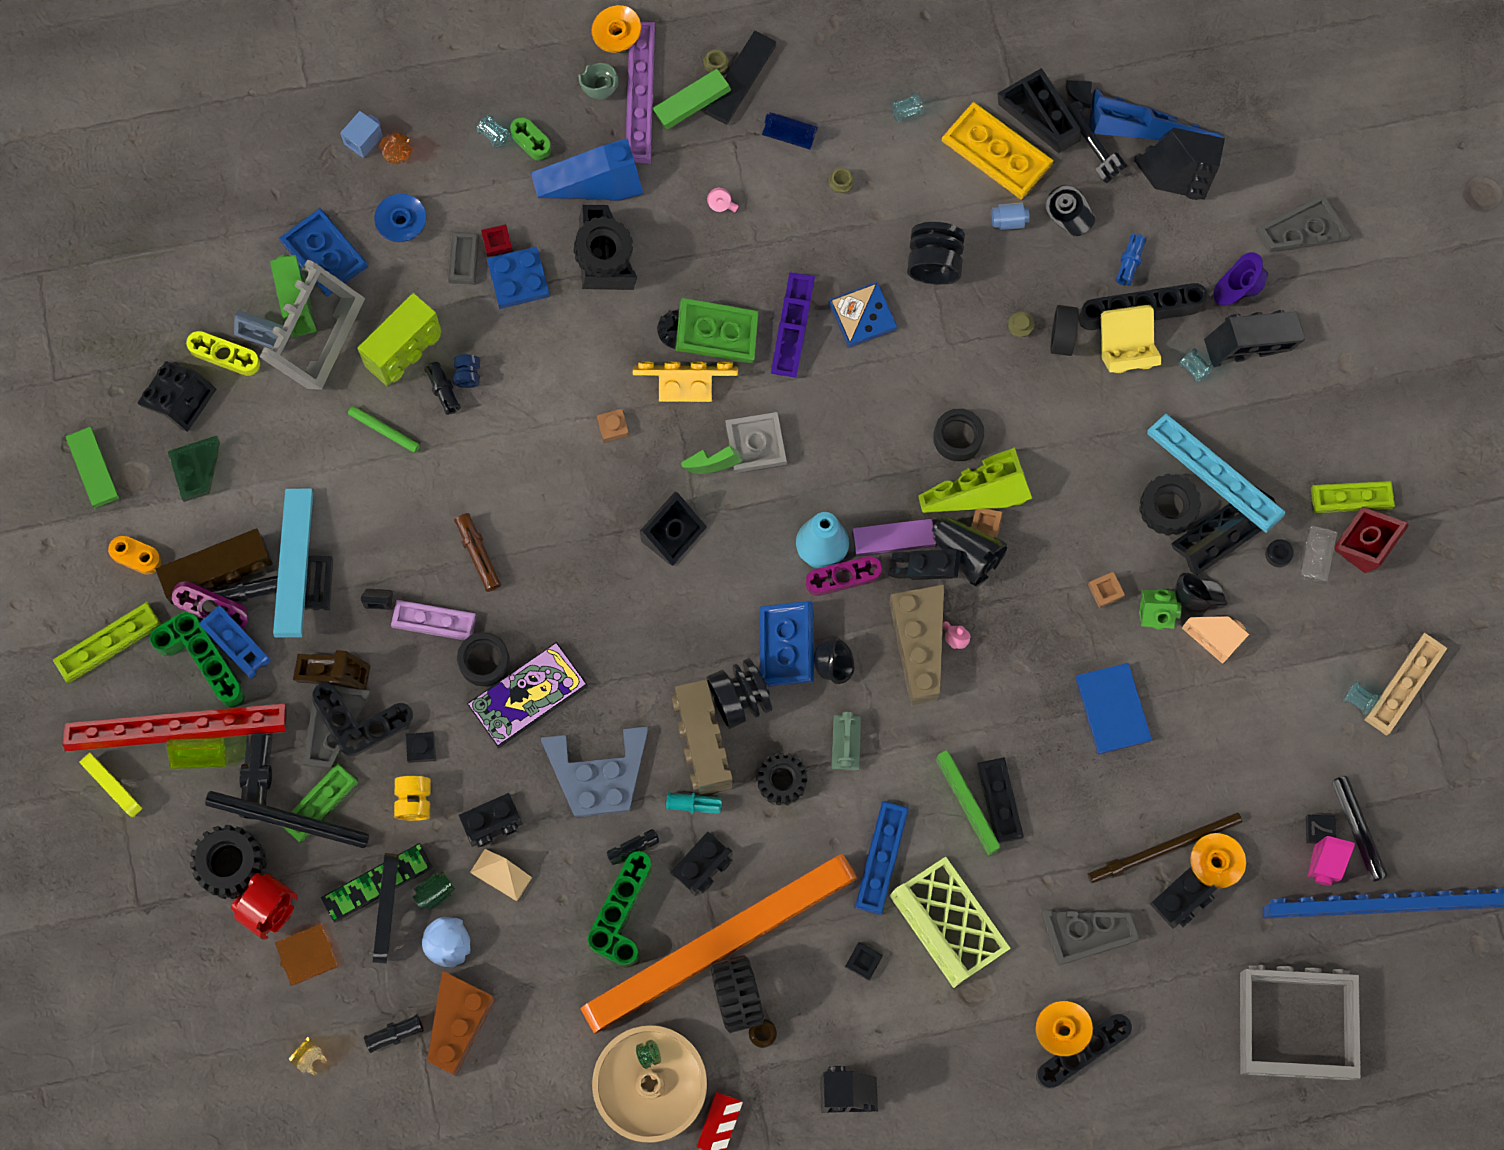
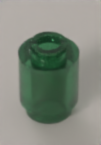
[412,871,455,911]

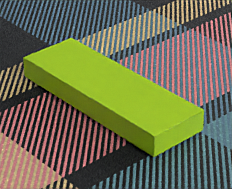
[1311,481,1395,513]

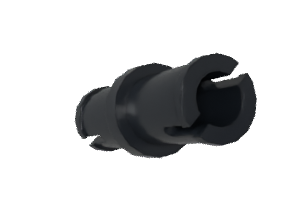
[424,362,461,415]
[364,1014,424,1053]

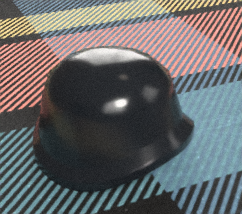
[814,636,854,684]

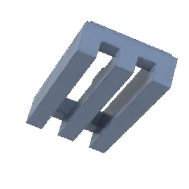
[234,310,286,352]

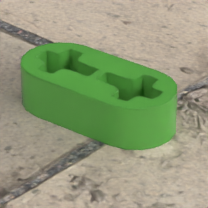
[510,118,551,161]

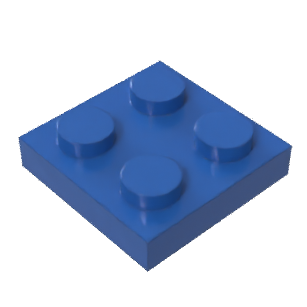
[487,247,550,309]

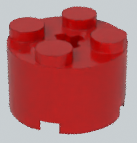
[231,873,298,940]

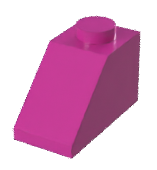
[1308,836,1355,886]

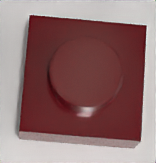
[481,224,513,257]

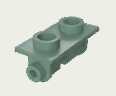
[832,712,861,770]

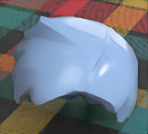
[422,917,471,967]

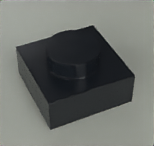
[406,732,436,763]

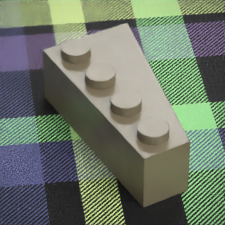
[889,585,944,706]

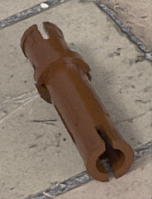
[454,513,501,592]

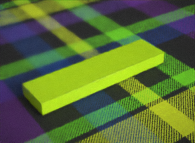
[53,602,162,684]

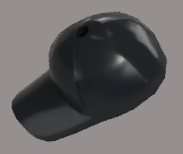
[1046,185,1095,236]
[1175,573,1228,611]

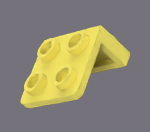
[1101,305,1161,373]

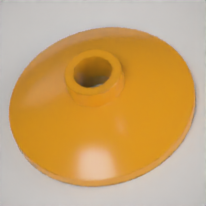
[591,5,641,53]
[1190,833,1246,888]
[1036,1001,1093,1056]

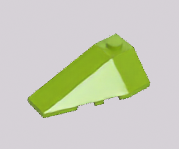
[918,447,1032,513]

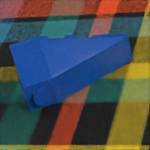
[531,138,643,201]

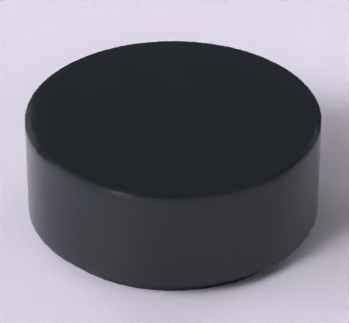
[1265,539,1294,567]

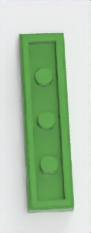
[936,750,1000,857]

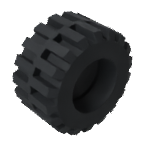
[190,825,266,899]
[710,955,764,1033]

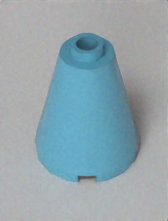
[796,512,849,569]

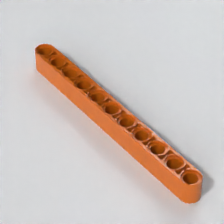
[580,854,858,1034]

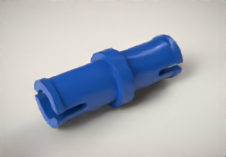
[1115,234,1146,286]

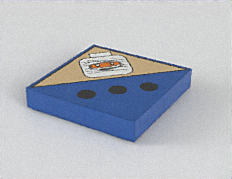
[829,282,897,348]

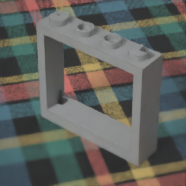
[1240,965,1361,1081]

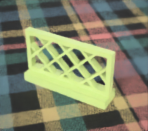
[889,857,1011,988]

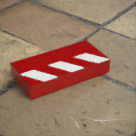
[697,1092,743,1150]

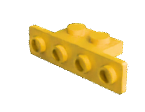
[633,361,738,402]

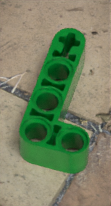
[150,612,245,708]
[587,851,652,968]

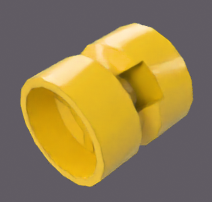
[394,776,431,821]

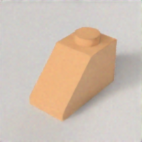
[1182,616,1249,664]

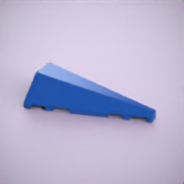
[1089,89,1223,140]

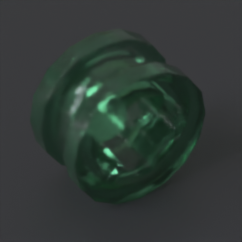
[636,1039,661,1069]

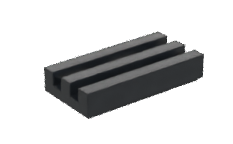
[304,556,333,610]

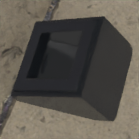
[361,589,393,610]

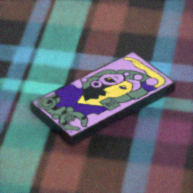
[467,642,588,749]

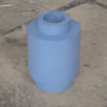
[991,202,1029,230]

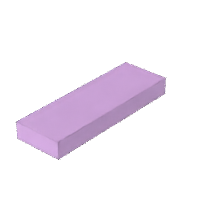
[391,600,477,640]

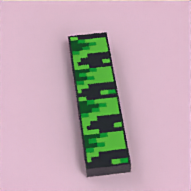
[321,843,433,923]

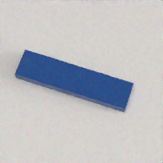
[855,801,909,915]

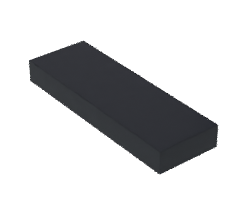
[977,757,1024,843]

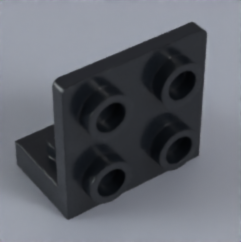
[138,361,217,432]

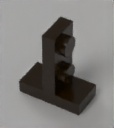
[293,650,371,690]

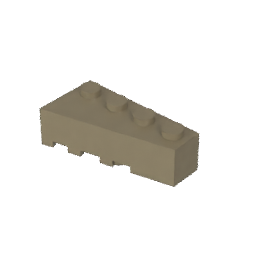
[671,679,732,796]

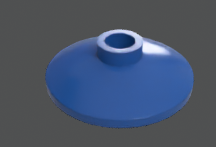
[374,194,426,242]

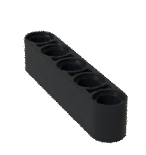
[1079,283,1207,330]

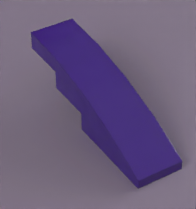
[771,272,815,378]

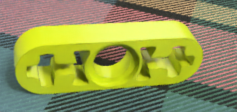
[186,331,260,376]
[79,752,143,818]

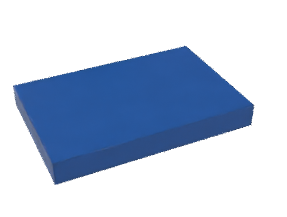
[279,208,368,297]
[760,601,814,687]
[1075,663,1152,755]

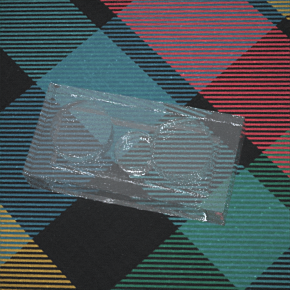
[1298,525,1337,584]

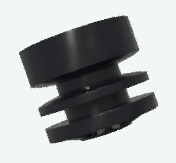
[907,222,965,285]
[706,658,772,729]

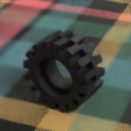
[757,753,807,806]

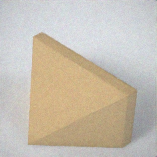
[470,849,532,901]

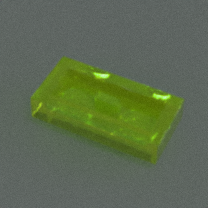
[167,738,227,769]

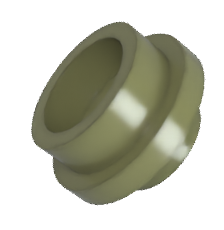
[703,50,729,74]
[828,168,854,194]
[1008,312,1034,337]

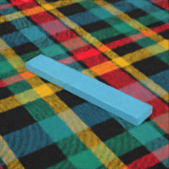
[1147,414,1285,533]
[273,489,313,637]

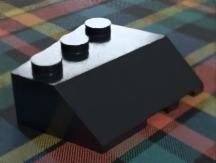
[1134,127,1225,200]

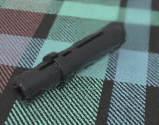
[214,575,278,606]

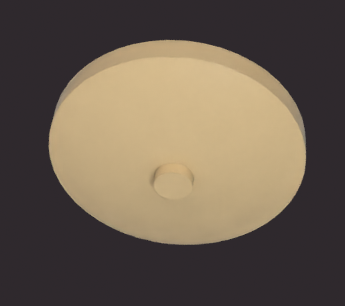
[592,1026,707,1143]

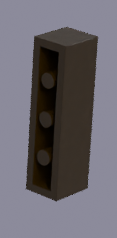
[155,528,273,604]

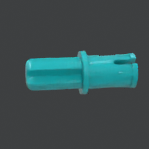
[666,792,722,814]

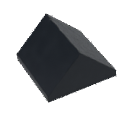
[640,491,707,566]

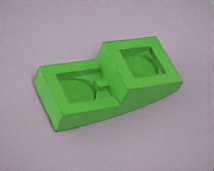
[681,446,743,474]

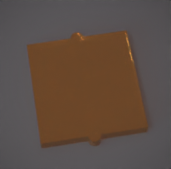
[275,924,338,986]

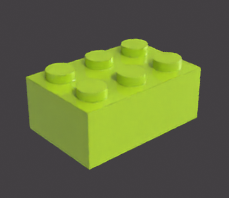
[358,293,442,387]

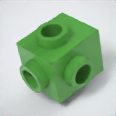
[1139,589,1181,629]

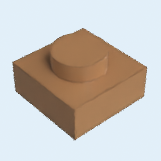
[597,409,629,443]
[971,509,1003,538]
[1088,572,1125,608]

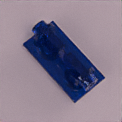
[762,112,818,150]

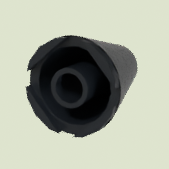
[932,517,1008,587]

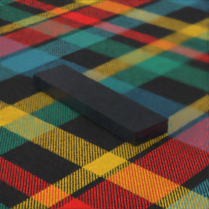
[705,30,776,125]

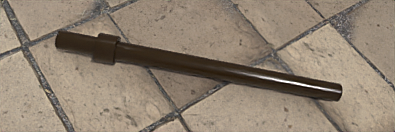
[1087,812,1242,884]

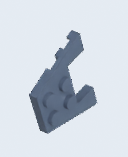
[541,727,648,818]

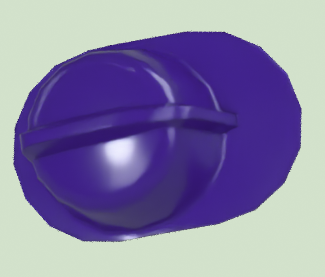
[1213,252,1268,305]

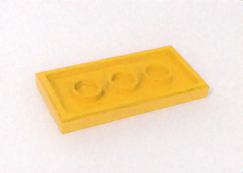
[942,101,1054,200]

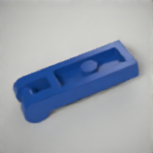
[198,605,271,679]

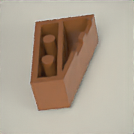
[427,971,496,1076]

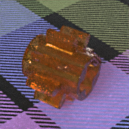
[379,132,413,164]

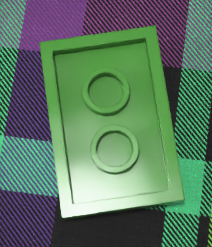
[676,298,758,363]

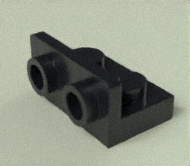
[458,793,523,848]
[670,831,733,896]
[1150,867,1217,929]

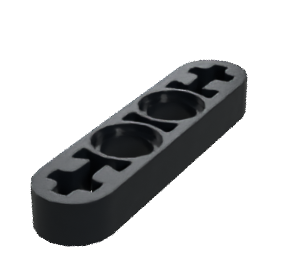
[373,853,399,964]
[1036,1014,1132,1089]

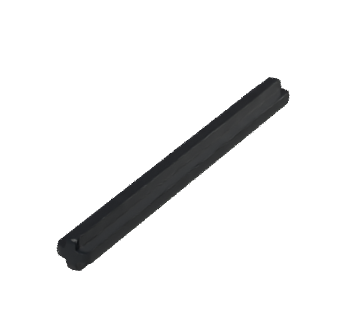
[205,791,369,848]

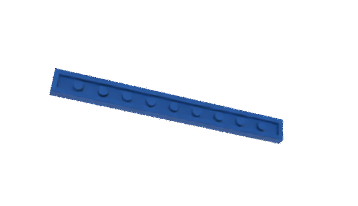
[1262,888,1504,919]

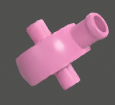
[707,187,738,212]
[942,621,970,649]

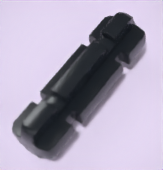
[607,829,659,865]

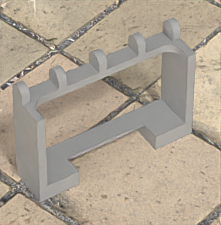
[260,260,365,389]

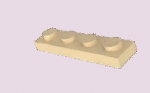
[1364,633,1447,736]

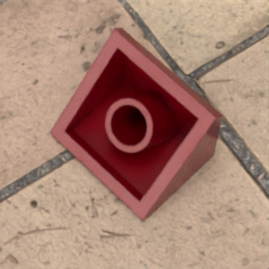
[1334,507,1409,573]

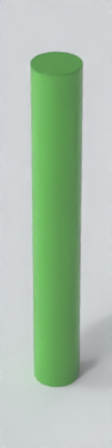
[348,406,420,453]

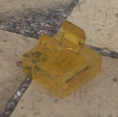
[289,1037,327,1076]

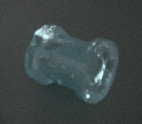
[891,93,923,123]
[476,115,510,148]
[1179,348,1214,383]
[1343,680,1380,716]

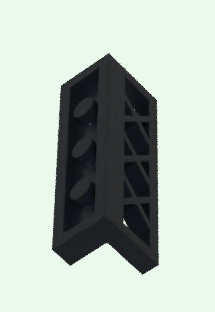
[1171,486,1276,576]

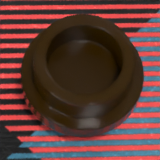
[749,1019,777,1048]

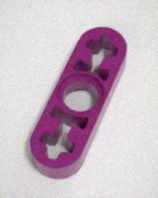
[805,556,882,596]
[172,581,248,629]

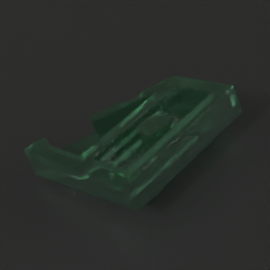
[168,436,220,502]

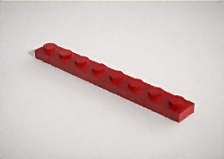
[62,704,287,752]

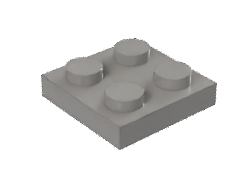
[725,412,787,473]

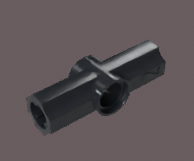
[239,734,272,820]

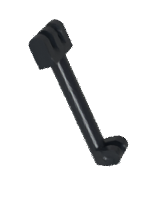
[1066,101,1127,183]

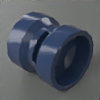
[453,354,480,388]

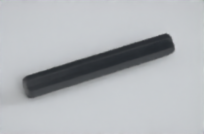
[1333,776,1387,882]

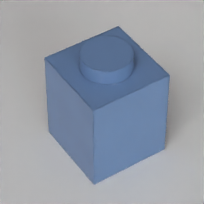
[340,111,383,158]

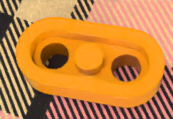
[108,536,162,575]

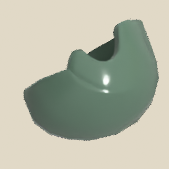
[578,63,619,100]

